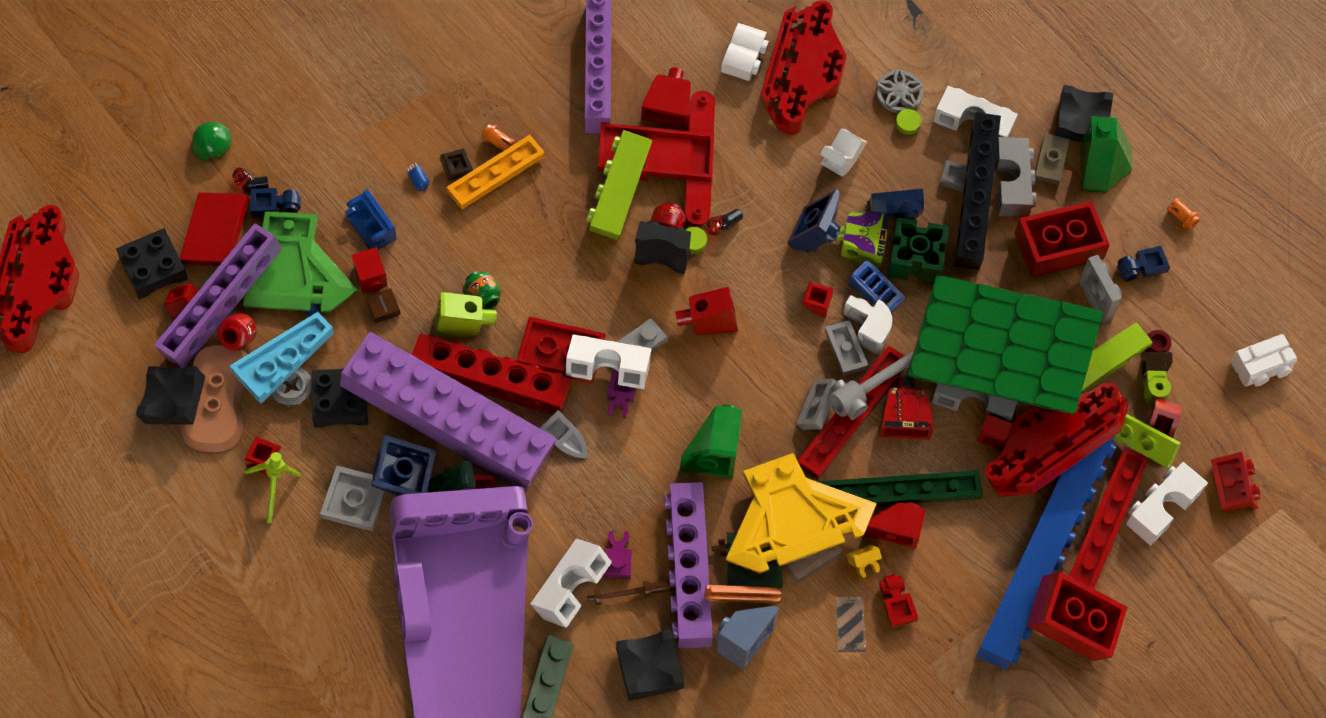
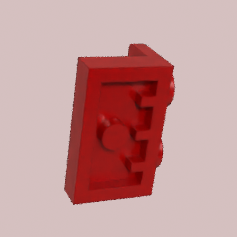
[1211,452,1261,512]

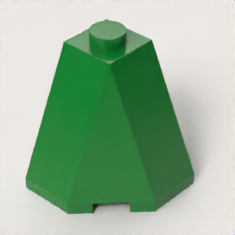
[1080,116,1132,192]
[680,404,742,478]

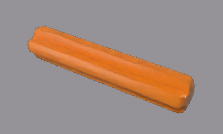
[704,585,782,604]

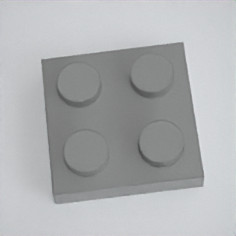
[1079,255,1122,325]
[320,466,386,531]

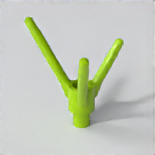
[243,452,301,524]

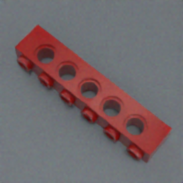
[411,333,571,415]

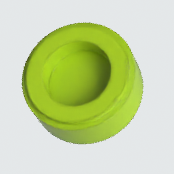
[896,109,922,135]
[686,227,707,254]

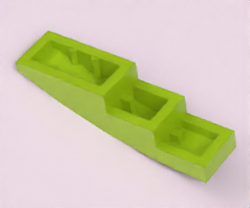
[1081,322,1153,394]

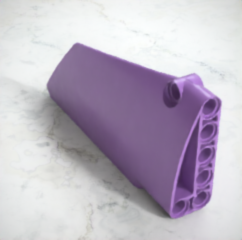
[388,486,533,718]

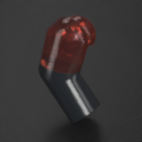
[232,167,269,192]
[706,209,743,236]

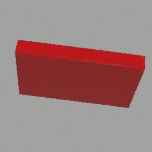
[180,192,249,266]
[516,316,606,383]

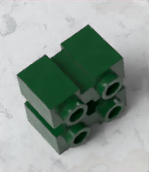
[887,217,949,284]

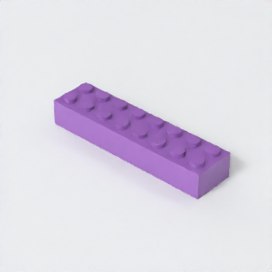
[340,332,556,493]

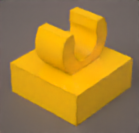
[846,544,882,578]

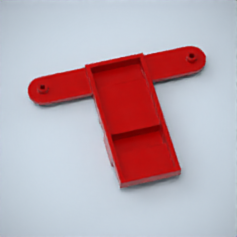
[597,90,715,226]

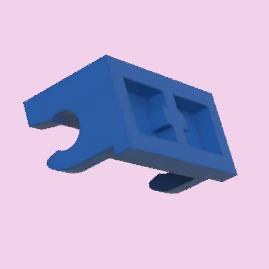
[345,189,397,250]

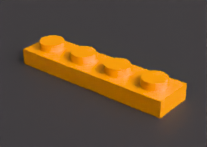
[447,135,545,210]

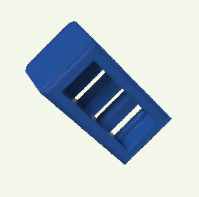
[849,260,905,313]

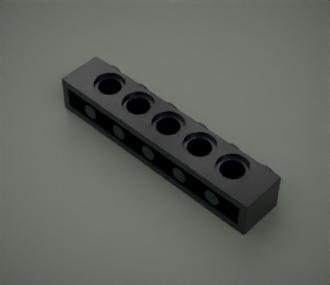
[954,112,1001,270]

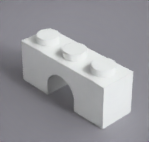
[933,86,1018,138]
[565,335,651,389]
[1126,462,1208,546]
[530,539,612,628]

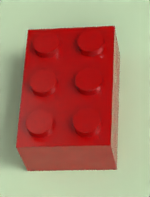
[1015,201,1110,277]
[1027,571,1128,661]

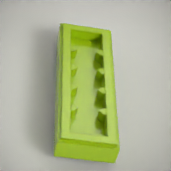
[1114,414,1181,468]

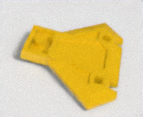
[726,453,877,574]

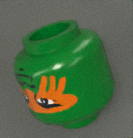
[462,271,501,309]

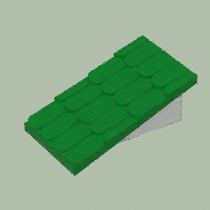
[906,275,1104,415]

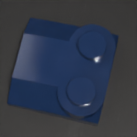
[867,188,924,220]
[787,189,840,252]
[371,435,436,496]

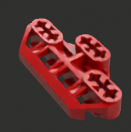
[760,0,846,135]
[0,205,79,353]
[985,382,1129,497]

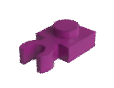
[607,370,636,419]
[603,531,632,579]

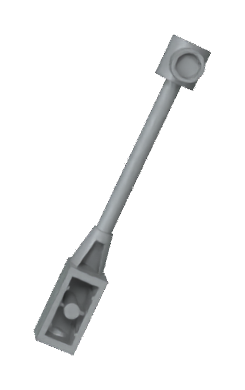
[829,350,914,420]

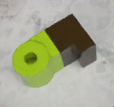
[1141,352,1173,405]

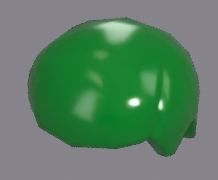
[191,122,232,161]

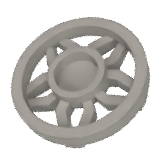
[876,69,923,113]

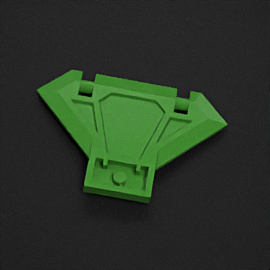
[203,211,358,312]

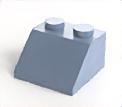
[716,606,779,670]

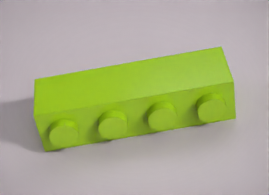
[586,130,652,241]

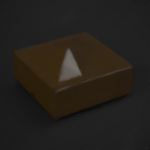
[439,148,473,181]

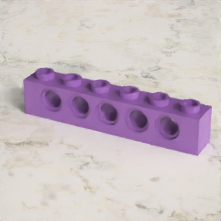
[585,0,611,134]
[154,223,282,369]
[665,482,713,648]

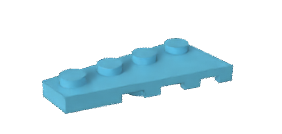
[230,312,334,404]

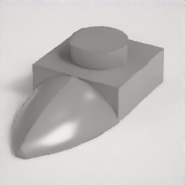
[540,410,588,458]

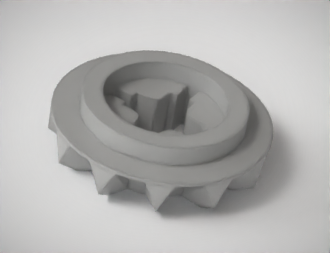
[271,367,312,407]

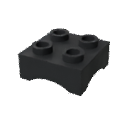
[1055,85,1114,142]
[634,221,691,274]
[116,228,188,300]
[136,366,206,424]
[311,369,368,428]
[616,630,684,701]

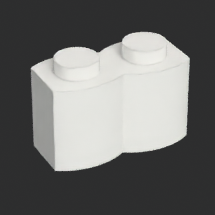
[721,23,769,81]

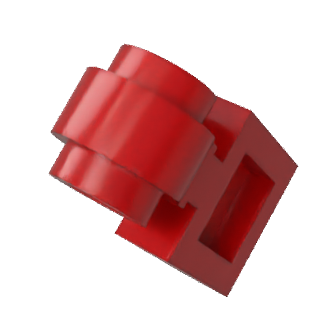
[879,574,919,629]

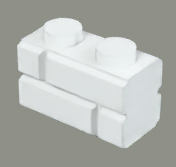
[1231,334,1297,387]

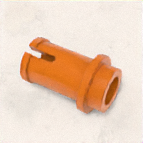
[481,124,515,151]
[1167,198,1200,230]

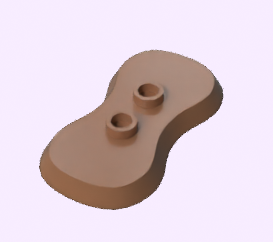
[181,345,248,452]

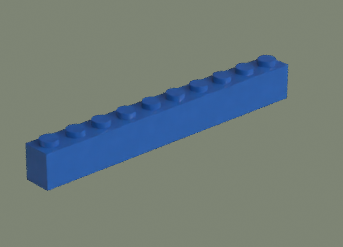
[976,436,1117,671]

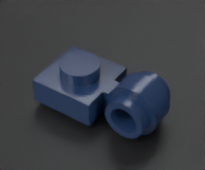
[250,188,301,216]
[1117,246,1170,281]

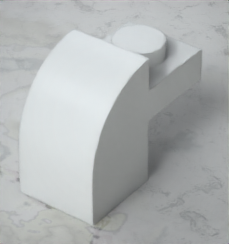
[820,129,867,177]
[843,295,892,355]

